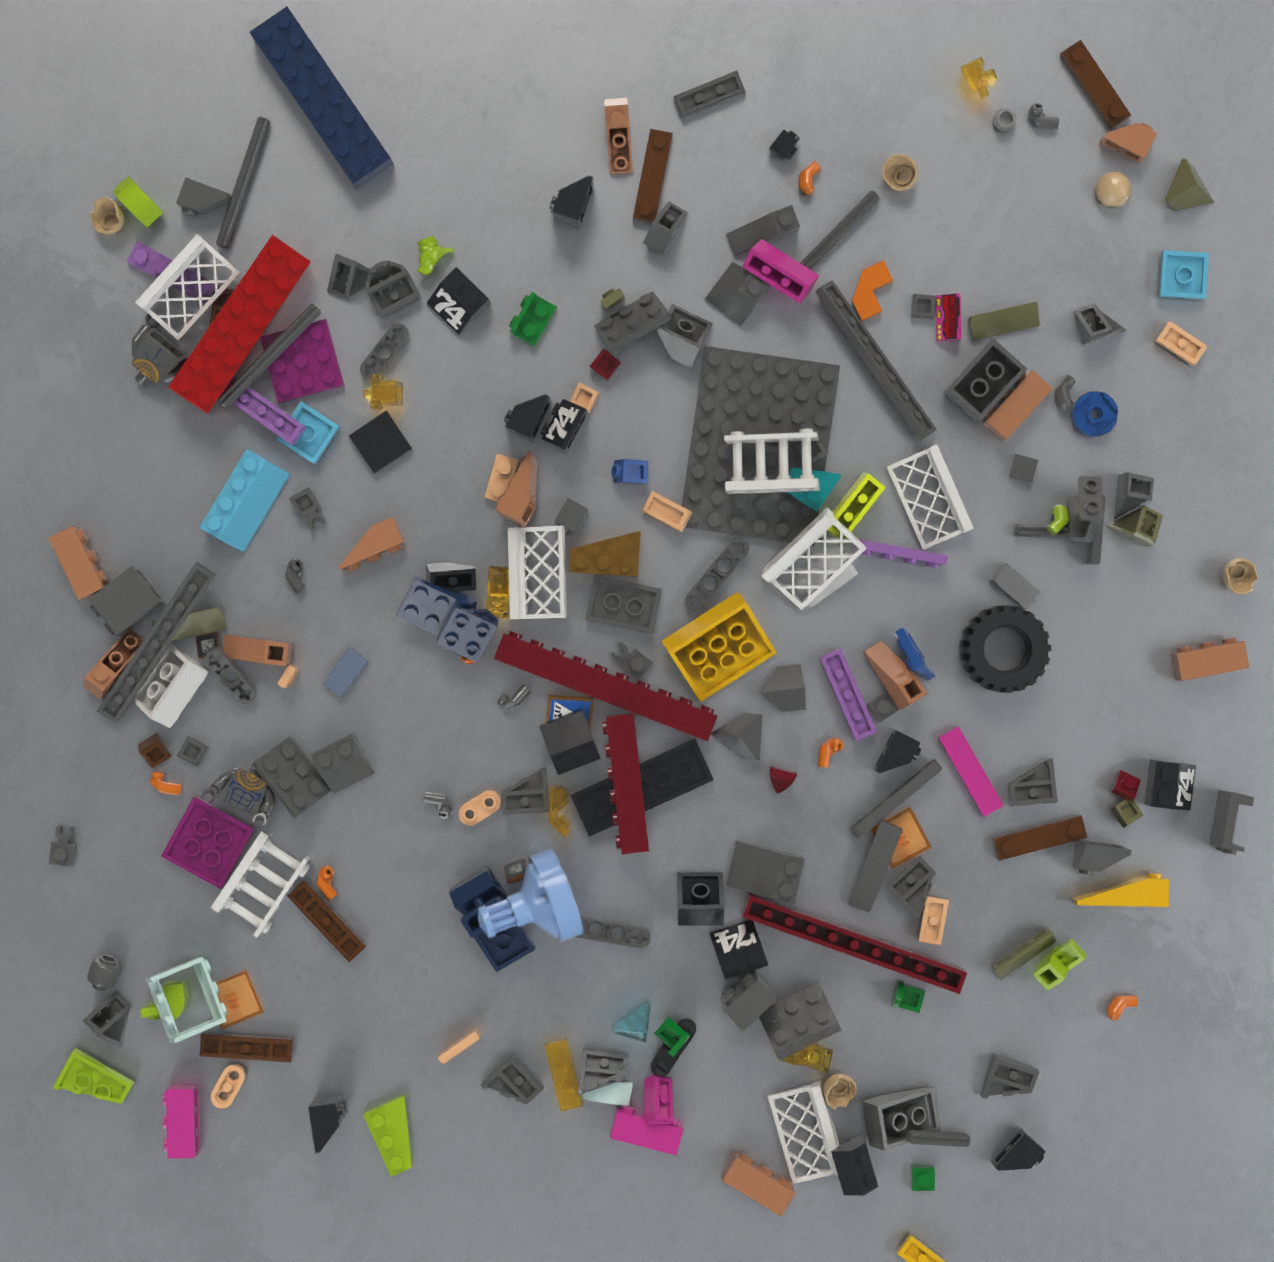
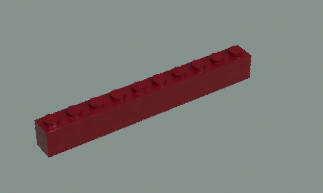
[494,631,718,741]
[741,892,967,994]

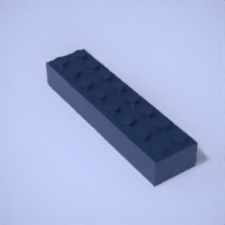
[249,6,394,190]

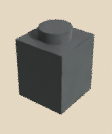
[554,498,588,535]

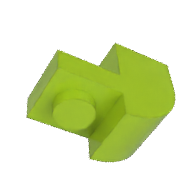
[112,176,163,228]
[1032,938,1087,991]
[140,979,190,1020]

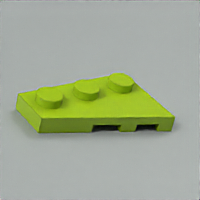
[52,1048,135,1104]
[363,1094,413,1177]

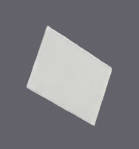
[790,544,859,608]

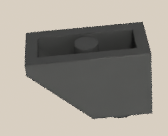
[176,177,231,216]
[643,201,688,255]

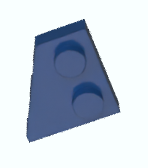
[895,627,936,681]

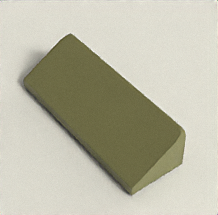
[968,302,1040,341]
[152,607,227,641]
[992,928,1056,980]

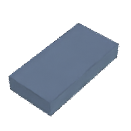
[323,647,369,697]

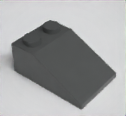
[726,841,805,904]
[862,1087,941,1151]

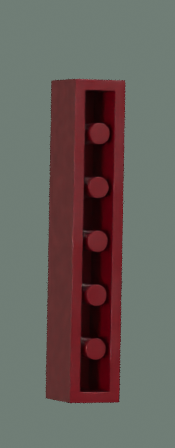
[602,713,649,855]

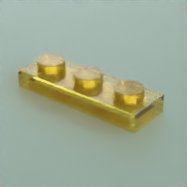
[545,1038,583,1111]

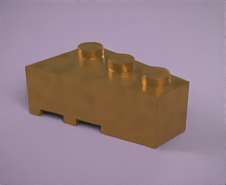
[569,531,641,577]

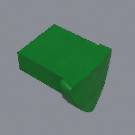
[891,980,926,1013]
[654,1017,690,1057]

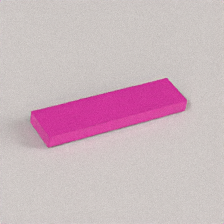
[938,726,1004,817]

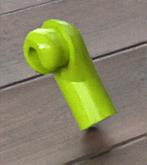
[1047,505,1069,535]

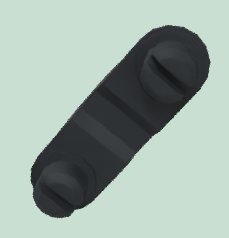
[651,1018,696,1077]

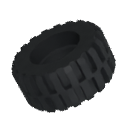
[959,605,1051,693]

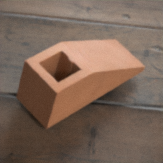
[604,98,633,174]
[496,451,538,528]
[339,517,406,572]
[83,628,144,700]
[223,635,293,666]
[863,640,927,710]

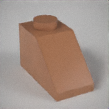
[1099,123,1158,163]

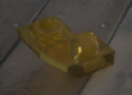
[485,566,510,619]
[548,784,571,838]
[777,1043,833,1072]

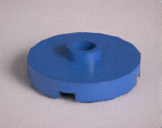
[1071,391,1118,437]

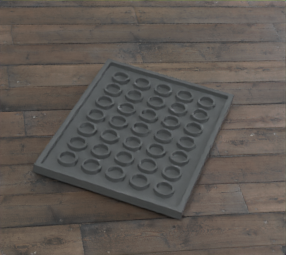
[682,346,840,546]

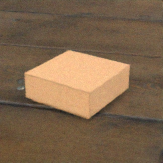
[570,383,599,413]
[277,664,299,688]

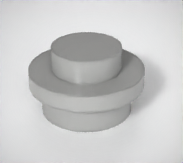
[993,108,1017,132]

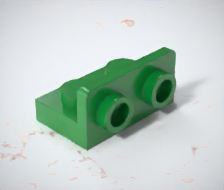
[509,291,557,347]

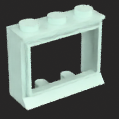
[146,957,227,1043]

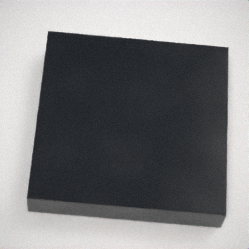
[349,410,412,474]

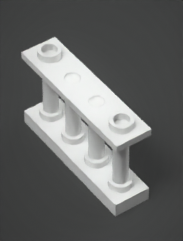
[724,429,820,494]
[211,829,310,938]

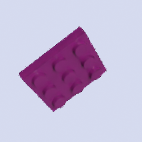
[260,319,345,404]
[161,796,255,889]

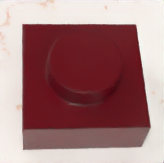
[589,348,621,381]
[1111,770,1141,802]

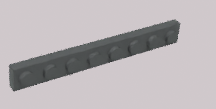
[815,280,937,441]
[96,561,216,723]

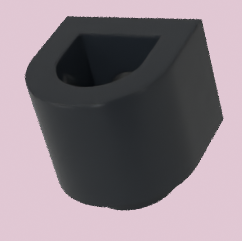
[769,130,800,161]

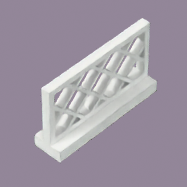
[135,234,240,341]
[887,444,974,550]
[762,507,866,610]
[508,526,567,619]
[768,1080,840,1184]

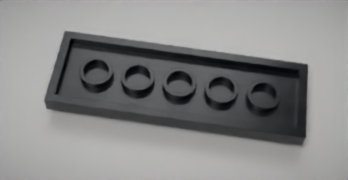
[570,738,714,837]

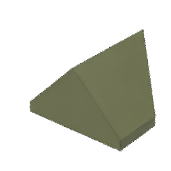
[1164,158,1215,211]
[1105,505,1163,547]

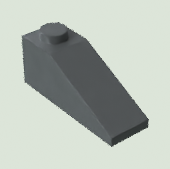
[726,205,800,256]

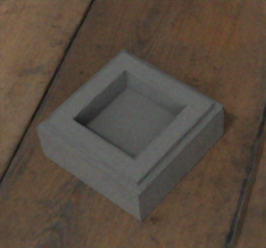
[911,294,936,319]
[1009,454,1038,482]
[177,735,209,767]

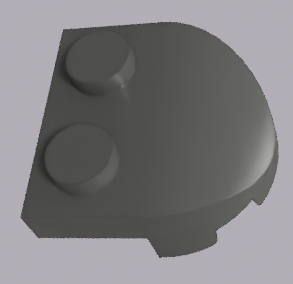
[365,261,421,317]

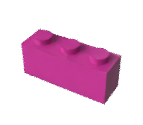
[742,239,820,303]
[163,1084,200,1159]
[610,1106,683,1156]

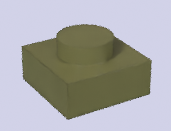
[600,288,625,311]
[1111,799,1143,828]

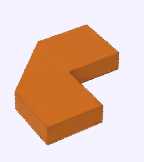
[851,260,893,321]

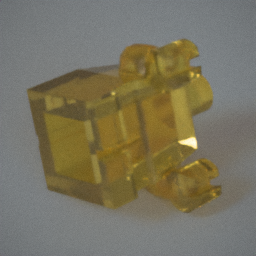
[961,57,997,99]
[363,374,403,410]

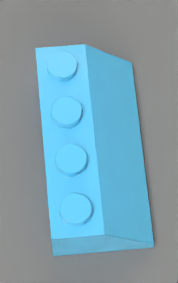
[199,449,291,552]

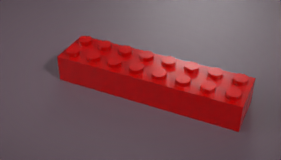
[168,234,311,415]

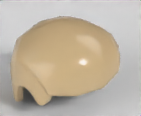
[882,154,919,191]
[1095,172,1132,207]
[89,197,125,235]
[1222,557,1258,595]
[822,1073,857,1110]

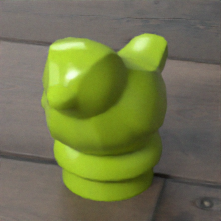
[417,236,455,275]

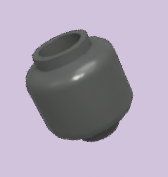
[87,955,121,991]

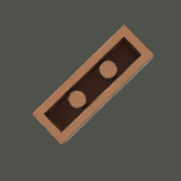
[983,370,1053,441]
[48,526,109,600]
[1171,637,1249,681]
[721,1152,795,1216]

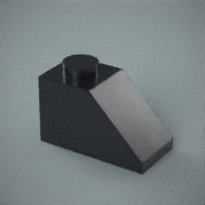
[426,562,476,592]
[873,729,921,773]
[991,1128,1046,1171]

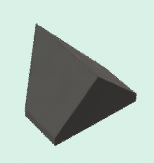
[327,253,370,300]
[1074,303,1127,345]
[1114,473,1154,520]
[759,664,806,712]
[711,713,762,760]
[82,991,131,1047]

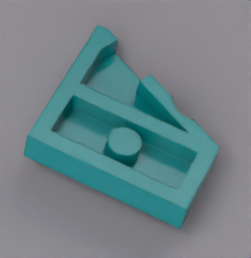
[787,467,842,512]

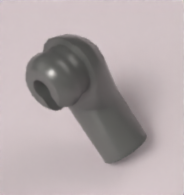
[1028,103,1059,129]
[1055,375,1076,410]
[285,558,305,593]
[497,685,531,710]
[423,792,453,819]

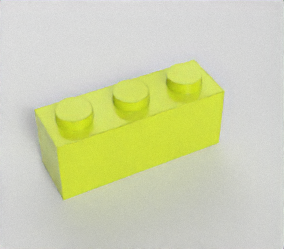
[827,473,886,538]

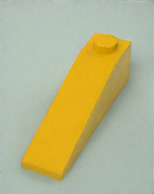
[1072,873,1169,907]

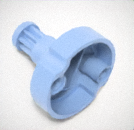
[478,849,583,942]

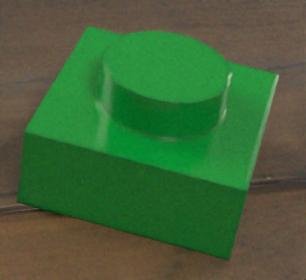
[911,1166,935,1191]

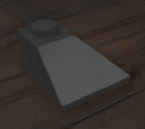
[705,262,770,326]
[657,304,713,368]
[1073,840,1132,875]

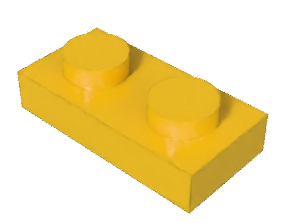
[896,1234,946,1262]

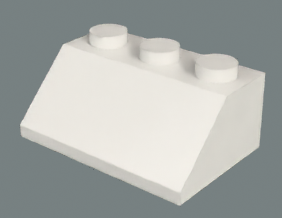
[132,643,209,728]

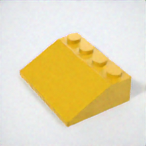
[661,592,777,702]

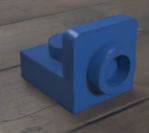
[611,459,648,484]

